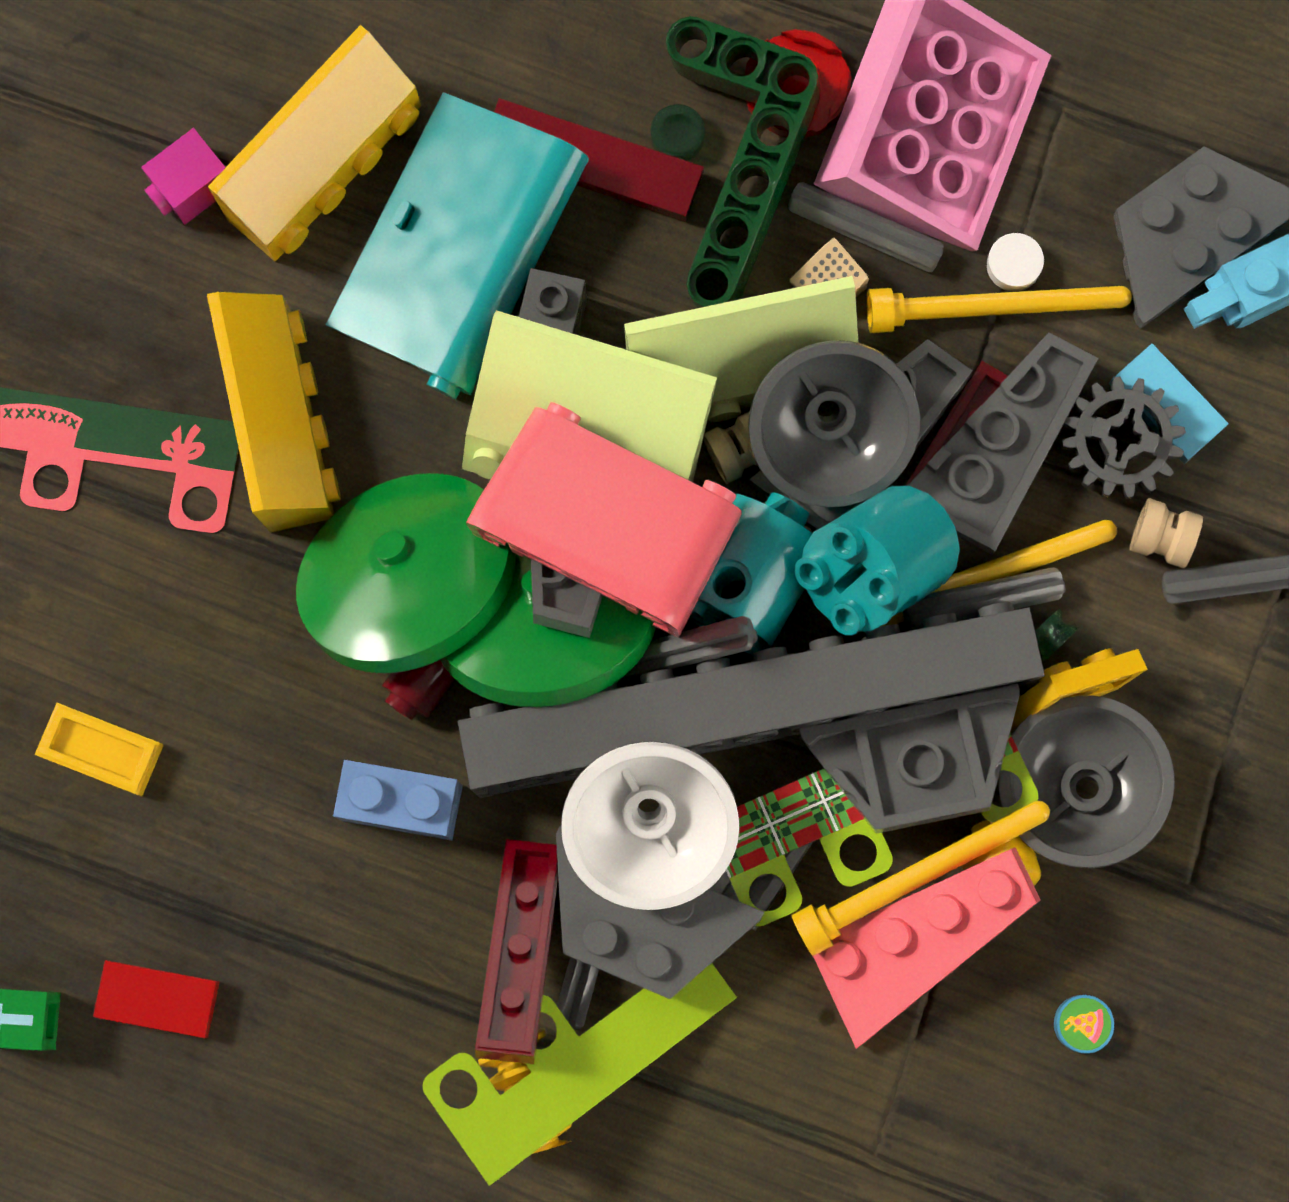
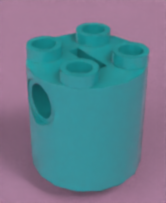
[795,486,960,635]
[688,492,812,656]

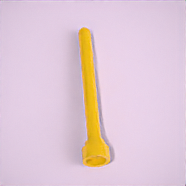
[867,286,1132,333]
[880,520,1117,627]
[791,801,1050,956]

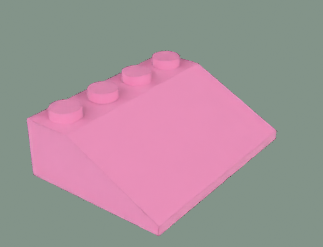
[814,0,1051,251]

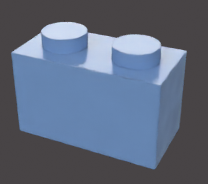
[333,760,463,840]

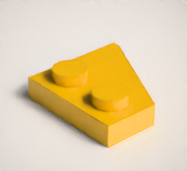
[1010,648,1148,733]

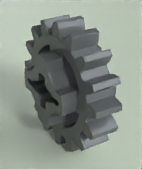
[1061,376,1186,499]

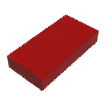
[93,960,220,1038]

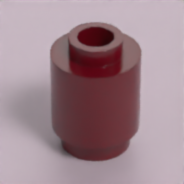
[382,660,455,721]

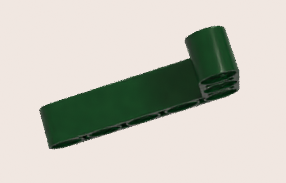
[666,16,821,308]

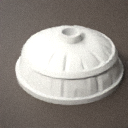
[562,742,739,910]

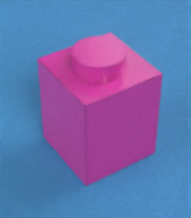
[141,127,226,225]

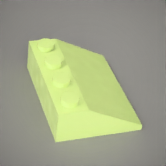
[624,276,858,422]
[462,310,717,482]

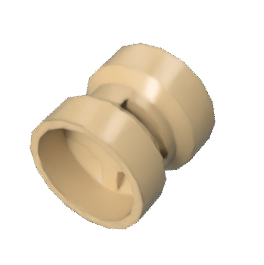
[703,411,759,484]
[1130,498,1203,568]

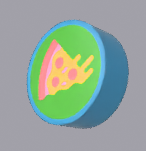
[1054,995,1114,1053]

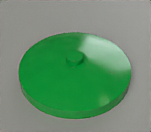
[296,473,517,673]
[440,554,656,707]

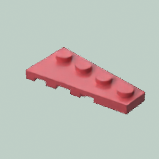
[813,847,1041,1049]

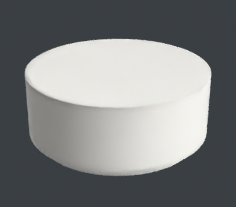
[987,233,1044,291]

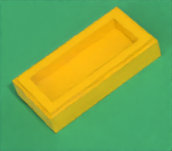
[35,703,163,797]

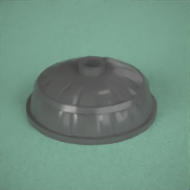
[749,340,920,507]
[999,696,1174,868]

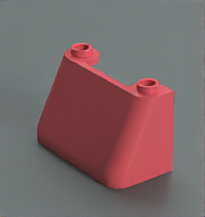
[466,402,742,638]

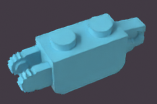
[1184,234,1289,329]

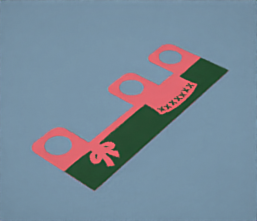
[0,387,239,533]

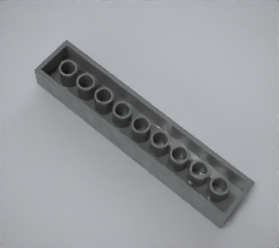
[458,602,1045,798]

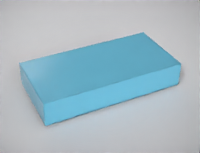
[1109,344,1229,464]

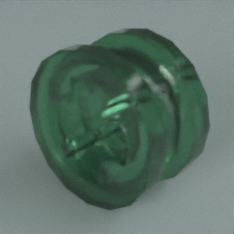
[1035,608,1079,664]

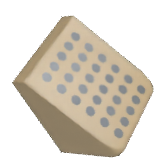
[790,238,869,297]

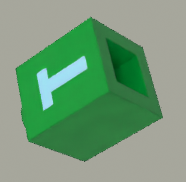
[0,988,61,1051]

